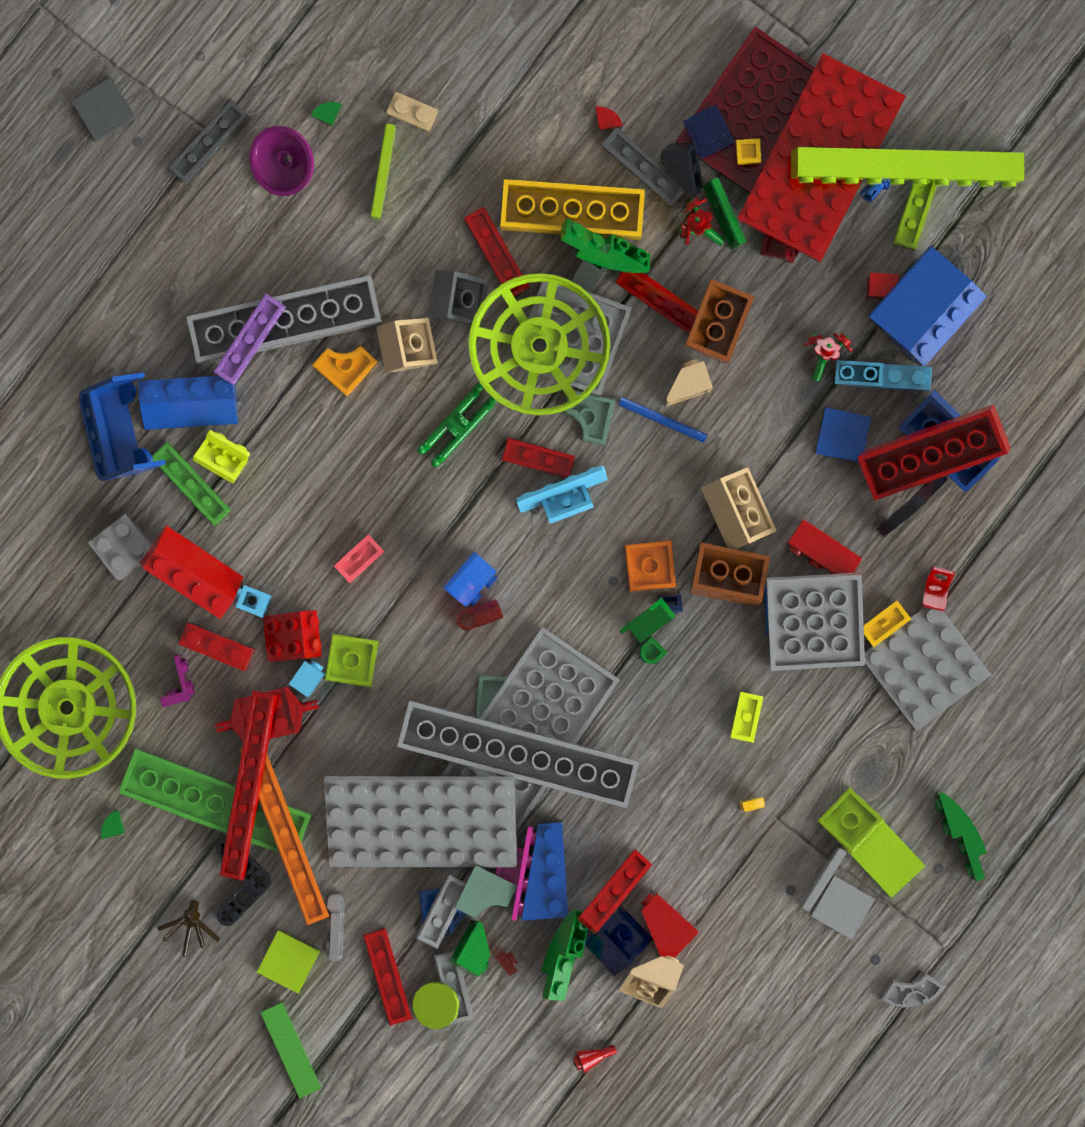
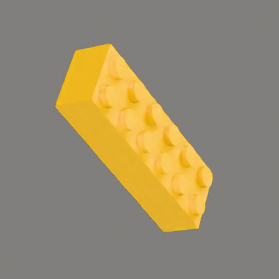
[500,179,645,240]

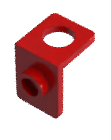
[922,567,955,611]

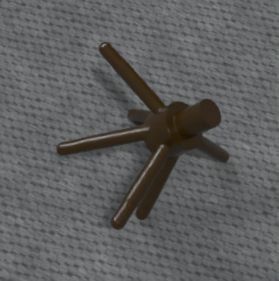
[158,900,220,957]

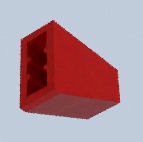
[641,892,699,958]

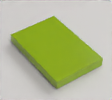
[843,821,925,898]

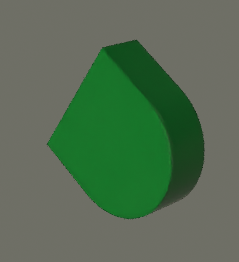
[639,636,668,664]

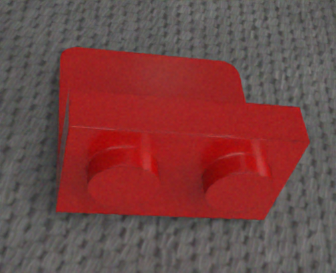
[263,610,322,662]

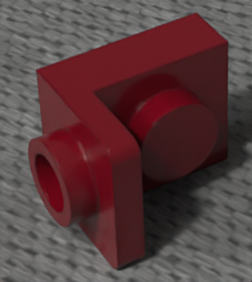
[760,235,799,263]

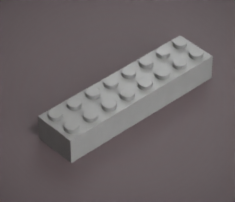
[187,275,382,365]

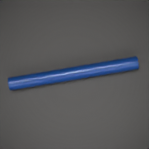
[618,397,708,443]

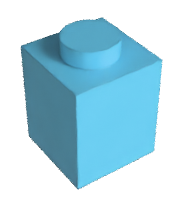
[289,660,326,697]

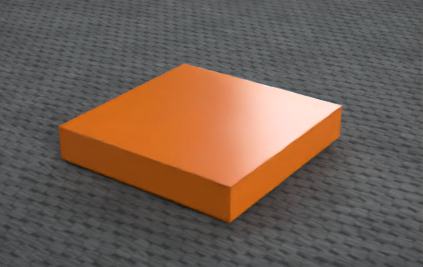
[624,541,676,592]

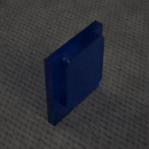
[683,105,735,159]

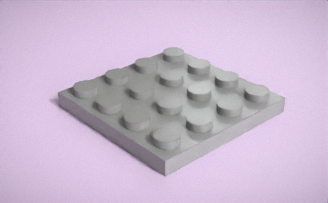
[517,282,632,396]
[766,572,865,671]
[864,607,991,731]

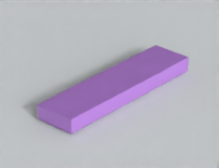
[214,293,286,386]

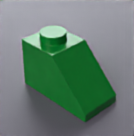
[448,920,490,976]

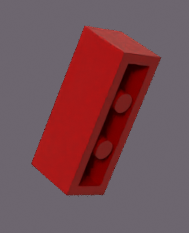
[786,519,863,574]
[179,622,256,671]

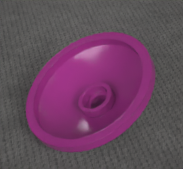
[249,126,314,196]

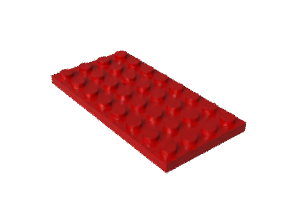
[737,53,906,263]

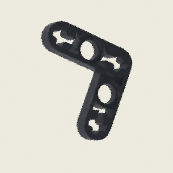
[876,476,948,538]
[216,838,272,926]

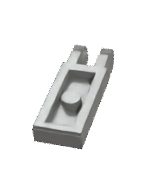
[326,893,345,961]

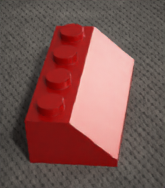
[139,525,243,620]

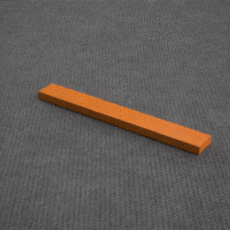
[240,748,330,925]

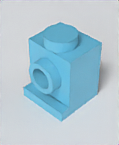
[234,585,272,618]

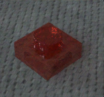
[496,949,518,976]

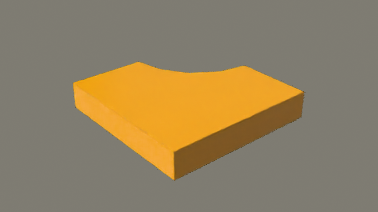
[312,346,378,397]

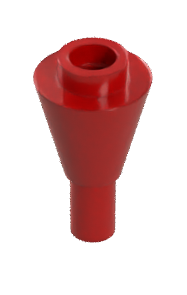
[573,1045,617,1074]

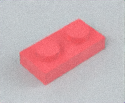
[334,534,385,583]

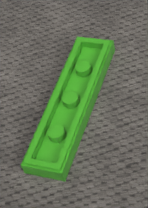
[152,442,232,526]
[261,1002,322,1099]

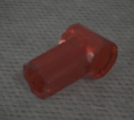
[456,599,503,631]

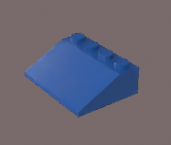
[868,246,987,367]

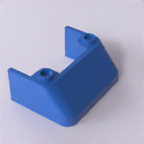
[79,372,166,481]

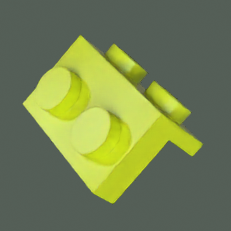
[193,430,250,484]

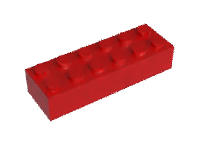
[857,404,1011,501]

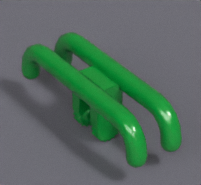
[417,383,497,467]

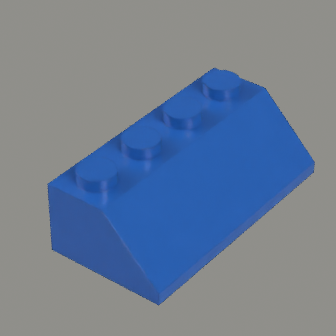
[138,376,238,430]
[898,389,1001,493]

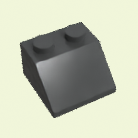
[428,271,488,327]

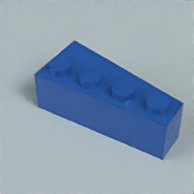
[521,821,568,921]

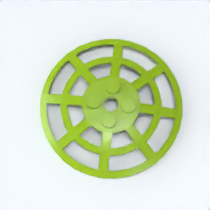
[469,273,610,416]
[0,637,136,779]

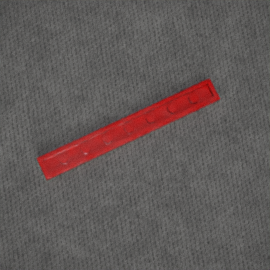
[220,690,277,880]

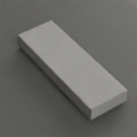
[800,846,847,912]
[416,874,465,949]
[434,950,474,1024]

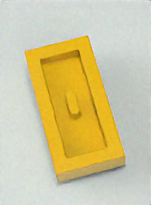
[864,600,911,647]

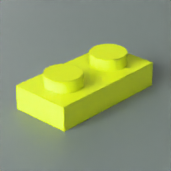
[730,692,763,743]

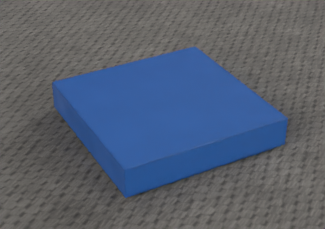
[815,407,871,463]

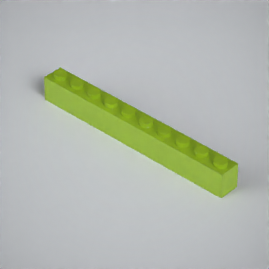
[791,147,1024,188]

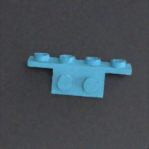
[516,466,608,524]

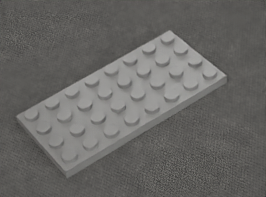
[441,627,620,832]
[324,776,518,867]

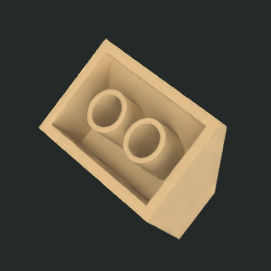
[701,467,777,549]
[618,956,684,1008]

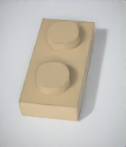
[386,92,439,133]

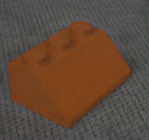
[685,279,755,364]
[690,542,770,607]

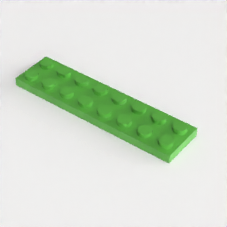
[119,748,312,854]

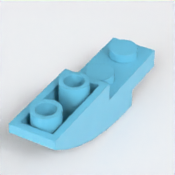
[835,360,932,391]

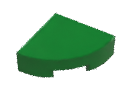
[311,102,342,126]
[101,810,125,840]

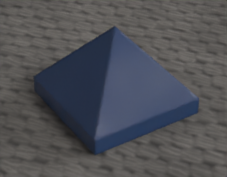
[658,594,683,614]

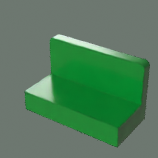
[619,598,676,643]

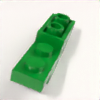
[561,218,650,273]
[934,791,987,882]
[541,909,589,1001]

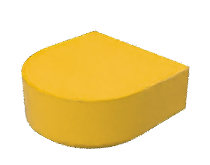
[739,797,765,812]

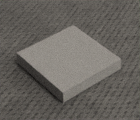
[810,875,875,940]

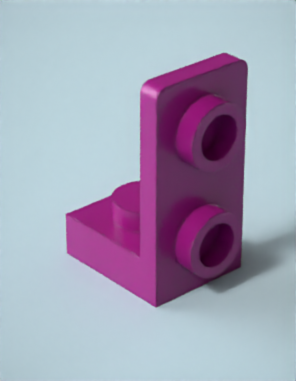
[160,654,195,707]

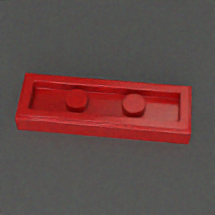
[502,438,575,478]

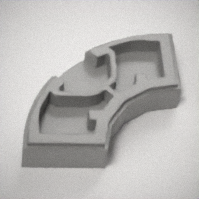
[880,973,946,1007]

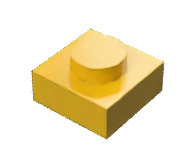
[736,139,761,165]

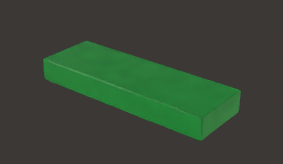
[703,178,746,250]

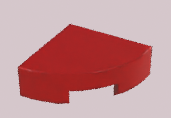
[595,106,623,131]

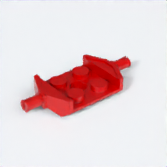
[215,686,319,741]

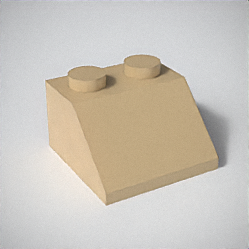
[376,318,438,373]
[664,359,713,406]

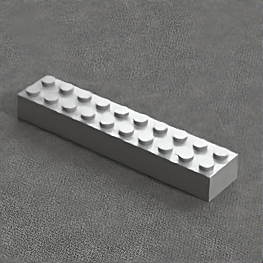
[397,700,639,808]

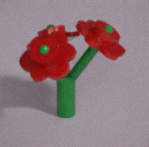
[679,198,725,246]
[803,333,853,381]

